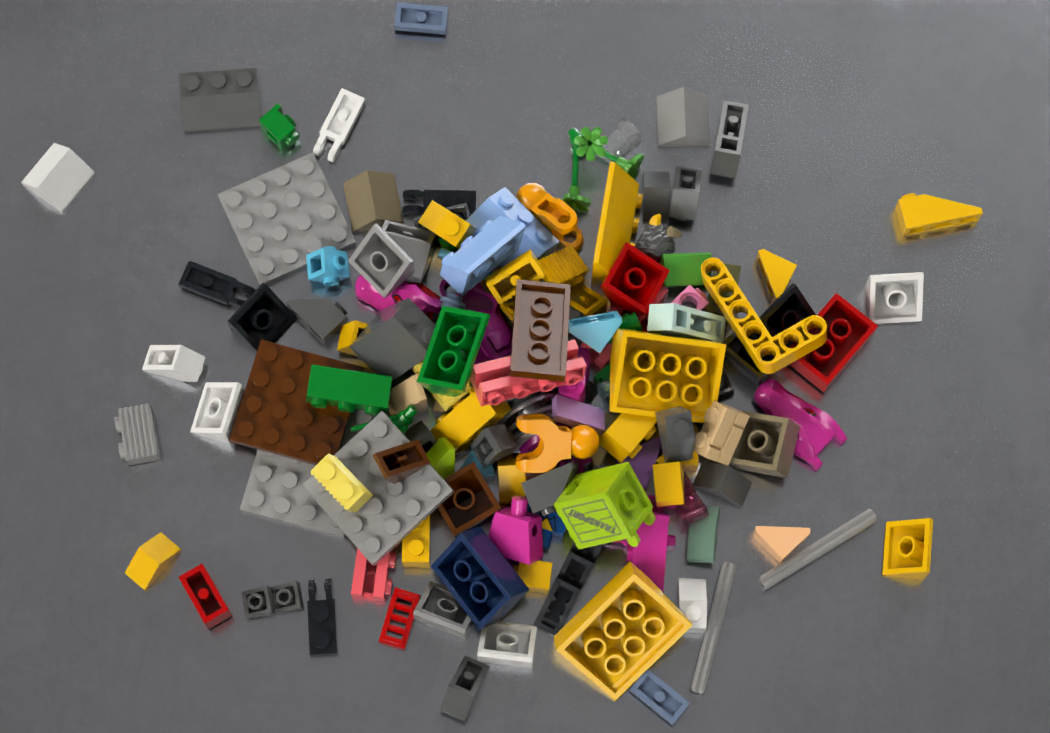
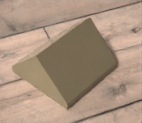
[343,170,404,233]

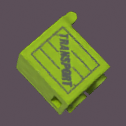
[553,462,656,549]

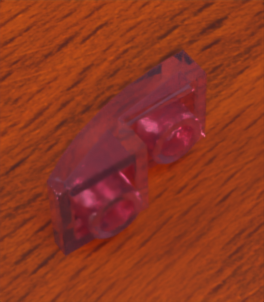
[674,472,709,526]

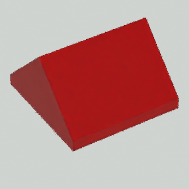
[601,242,670,315]

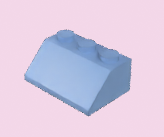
[466,187,560,268]
[440,216,526,296]

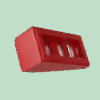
[378,587,421,650]

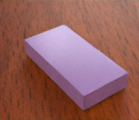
[552,394,605,436]

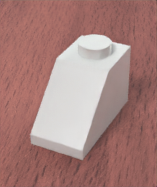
[142,345,205,382]
[678,578,707,634]

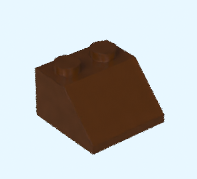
[438,462,502,537]

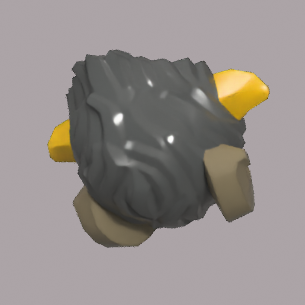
[634,214,682,264]

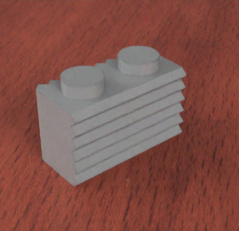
[114,403,161,465]

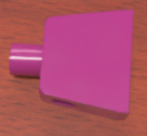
[488,496,543,565]

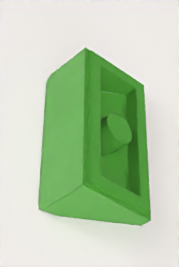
[660,252,711,287]

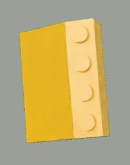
[591,162,643,288]
[610,328,726,423]
[554,561,693,701]

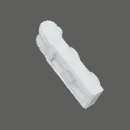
[313,88,366,162]

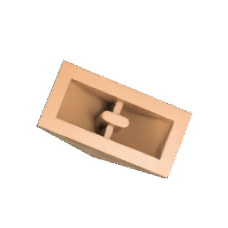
[753,526,810,564]

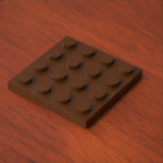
[229,339,364,465]

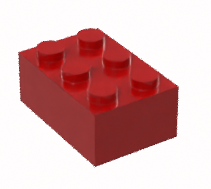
[789,293,878,393]

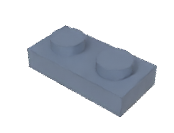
[394,2,448,35]
[630,669,690,726]

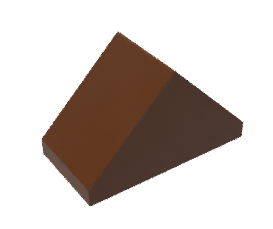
[373,439,430,484]

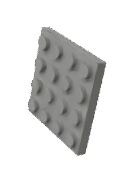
[217,152,356,285]
[303,411,455,566]

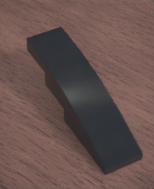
[533,542,604,636]

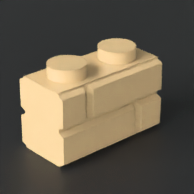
[693,400,750,466]

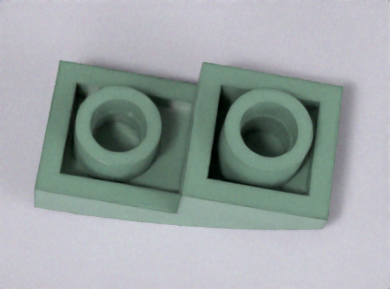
[687,505,721,563]

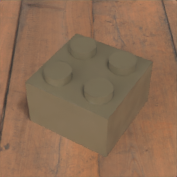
[729,410,800,478]

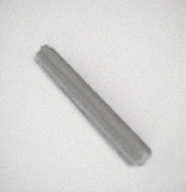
[759,509,877,589]
[691,562,736,694]

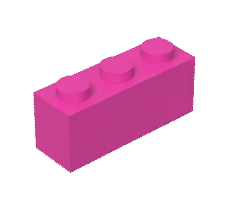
[627,512,669,592]

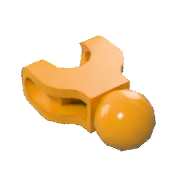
[516,183,584,251]
[515,413,600,473]

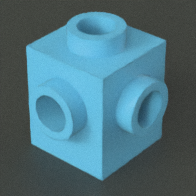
[306,246,350,286]

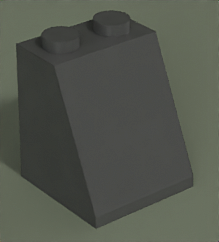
[350,298,436,381]

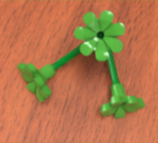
[559,127,644,213]

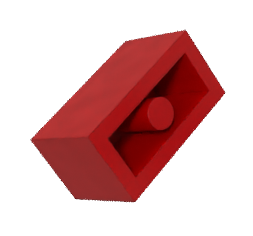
[178,564,232,629]

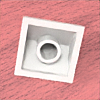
[21,143,95,213]
[865,272,924,324]
[190,382,244,444]
[477,621,537,669]

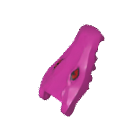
[355,275,442,317]
[753,379,848,471]

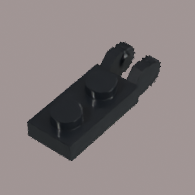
[402,190,476,216]
[178,261,256,309]
[307,578,338,656]

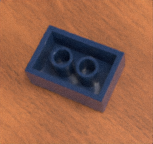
[431,526,530,630]

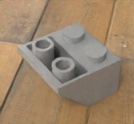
[382,220,436,284]

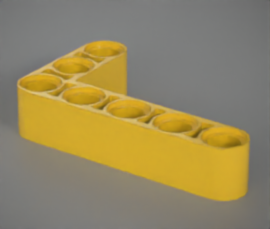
[701,258,827,374]

